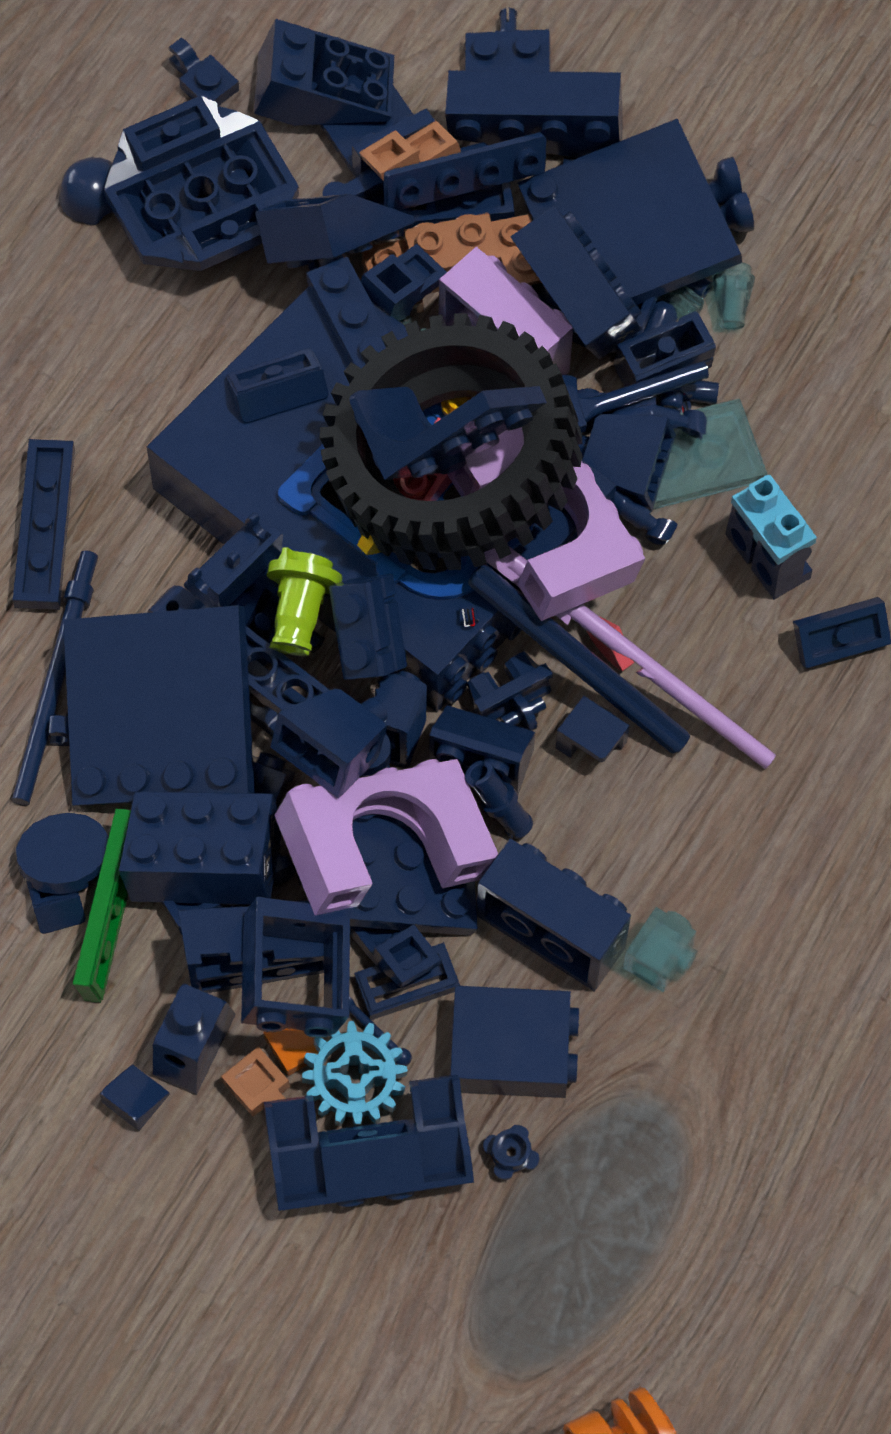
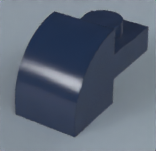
[361,244,447,321]

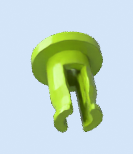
[267,547,343,656]

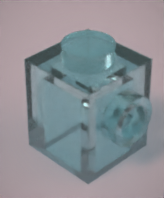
[623,907,698,992]

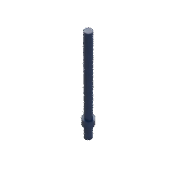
[12,550,98,806]

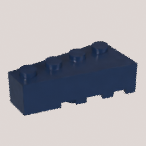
[445,70,623,158]

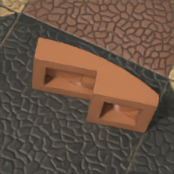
[359,121,461,180]

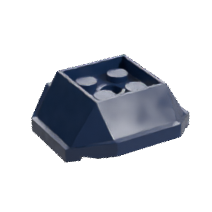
[104,96,299,271]

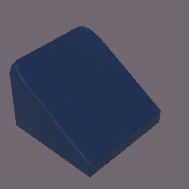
[26,880,86,934]
[100,1064,170,1131]

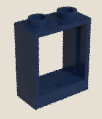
[241,897,350,1038]

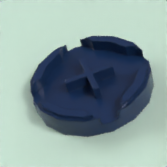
[16,813,108,895]

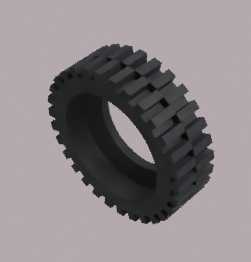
[320,313,583,570]

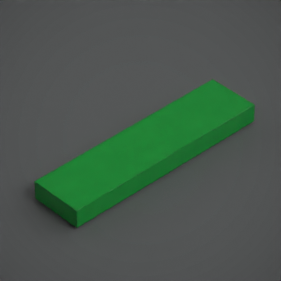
[73,808,131,1003]

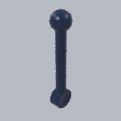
[349,996,412,1066]

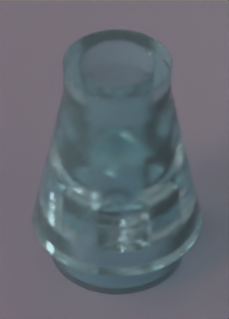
[712,263,755,330]

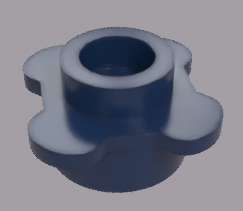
[483,1125,539,1180]

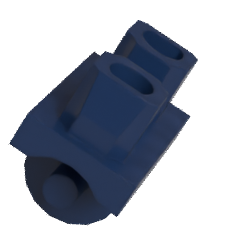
[468,651,553,731]

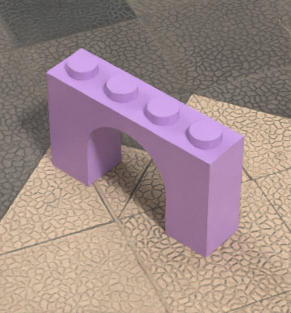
[447,427,645,621]
[274,759,498,915]

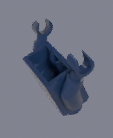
[579,404,707,545]

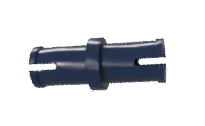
[465,760,533,839]

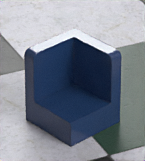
[555,696,630,762]

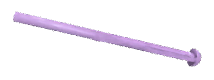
[484,547,776,769]

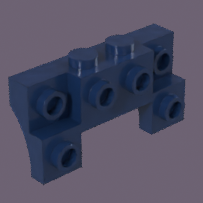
[264,1074,474,1211]

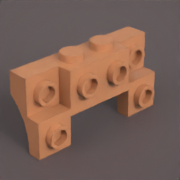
[362,213,545,313]

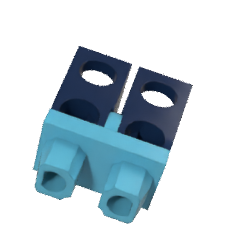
[725,475,817,600]

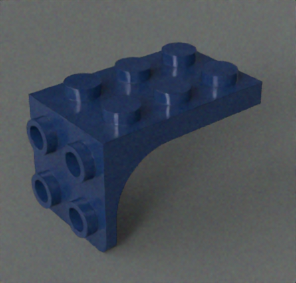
[349,386,547,480]

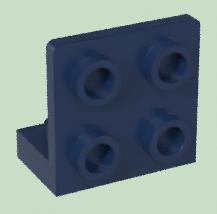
[320,86,435,178]

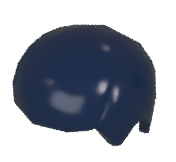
[59,157,114,225]

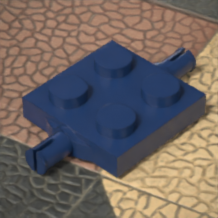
[465,8,551,72]

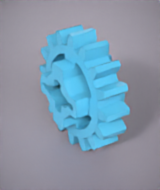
[302,1021,407,1127]

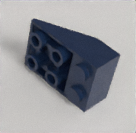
[254,18,395,126]
[255,194,415,268]

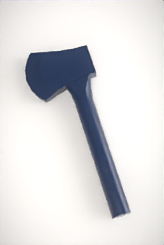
[562,361,709,433]

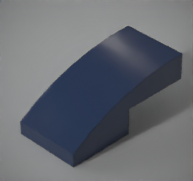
[350,925,441,987]

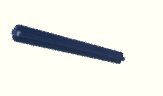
[468,565,690,754]

